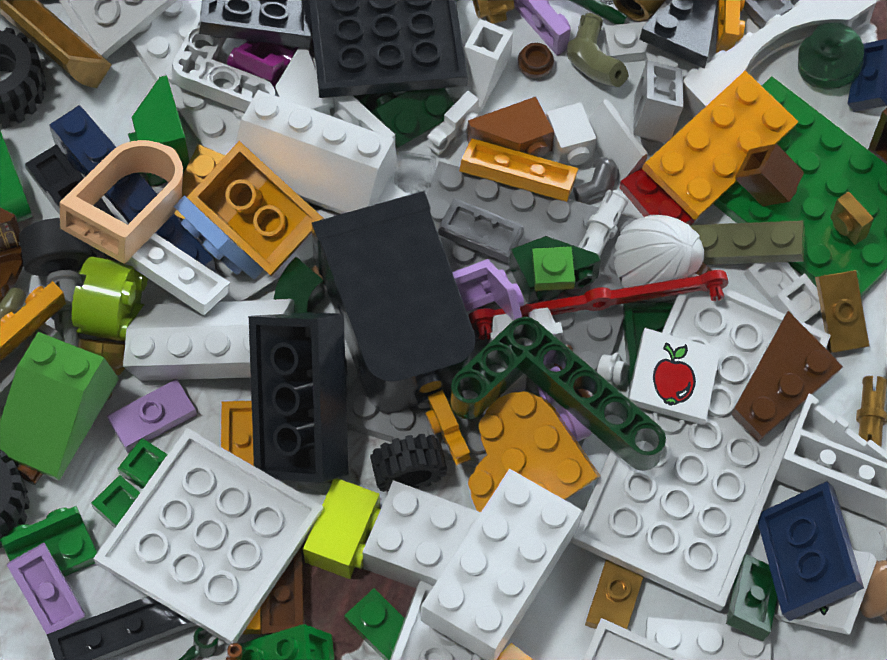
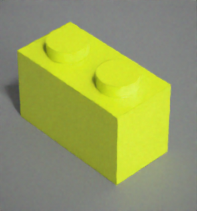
[303,478,381,579]

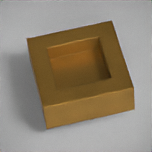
[830,192,874,245]

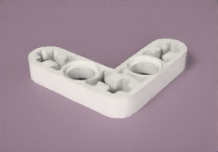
[171,12,275,112]

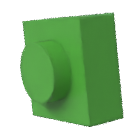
[532,247,575,291]

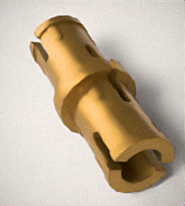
[856,376,887,447]

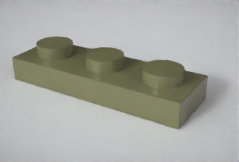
[689,221,805,265]

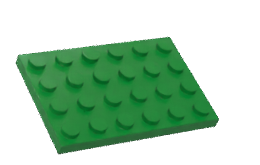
[713,76,887,298]

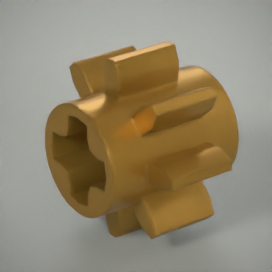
[472,0,514,24]

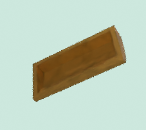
[0,0,112,88]

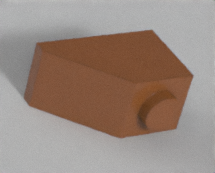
[467,96,554,158]

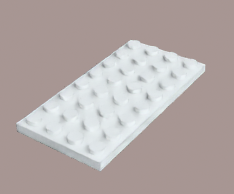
[570,273,831,611]

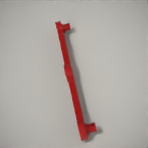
[468,270,729,340]

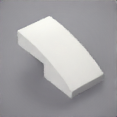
[744,262,821,322]

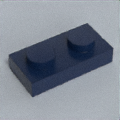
[847,39,887,112]

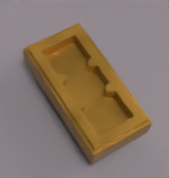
[815,270,869,353]
[585,559,644,629]

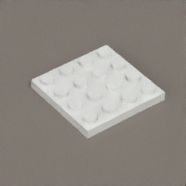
[93,428,324,645]

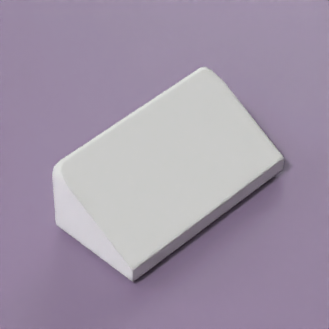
[589,99,648,182]

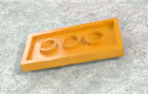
[642,70,799,221]

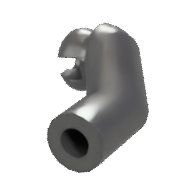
[573,157,618,203]

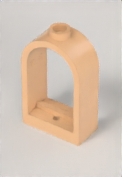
[60,140,183,264]

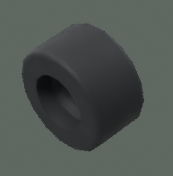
[19,218,92,276]

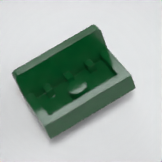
[370,88,454,148]

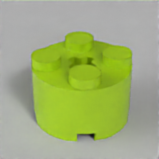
[72,257,148,342]

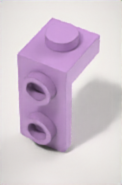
[452,259,524,321]

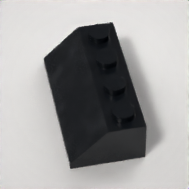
[248,312,349,483]

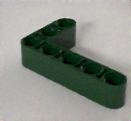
[450,317,666,471]

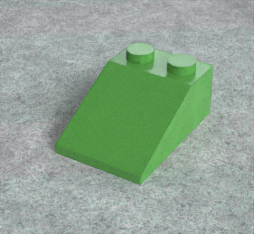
[0,332,119,481]

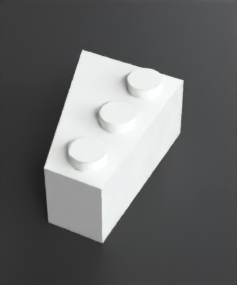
[775,393,887,524]

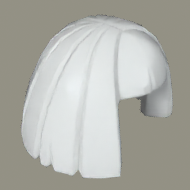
[614,215,704,302]

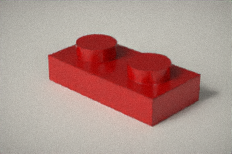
[619,168,695,225]

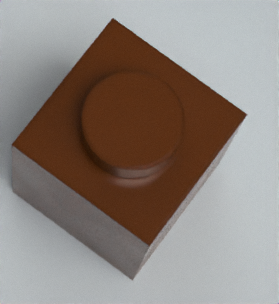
[735,144,804,206]

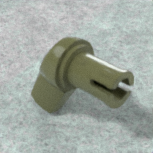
[566,13,629,87]

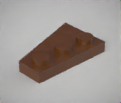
[731,311,843,442]

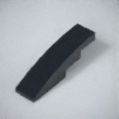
[25,144,120,262]

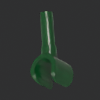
[179,627,218,660]

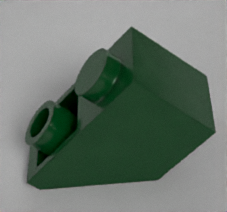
[509,236,601,304]

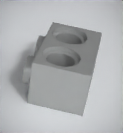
[633,60,683,143]

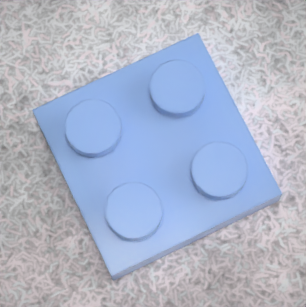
[174,195,264,280]

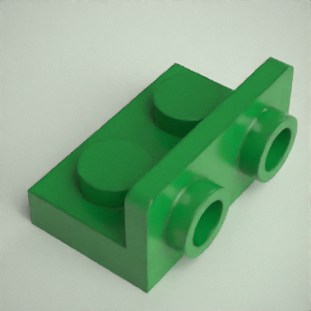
[0,506,97,577]

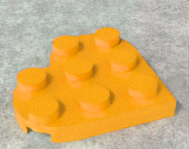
[468,391,600,512]

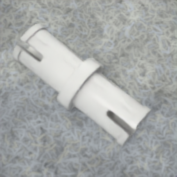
[578,190,629,257]

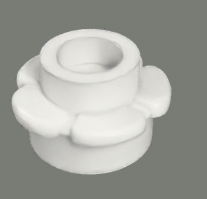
[597,353,628,388]

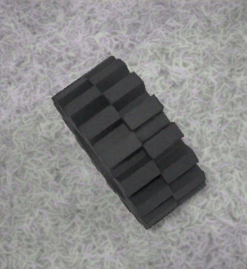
[370,434,448,493]

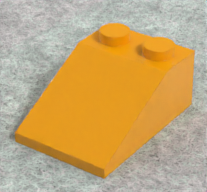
[187,141,324,276]

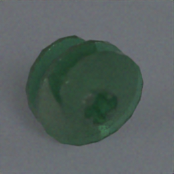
[798,23,864,90]

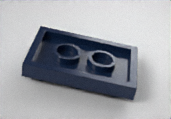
[758,481,864,621]

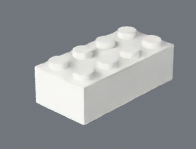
[421,469,582,660]
[362,480,481,588]

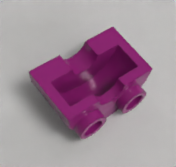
[227,41,299,90]

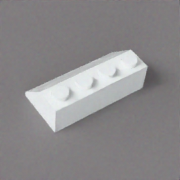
[235,90,398,214]
[123,299,294,381]

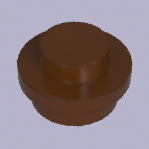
[518,43,554,78]

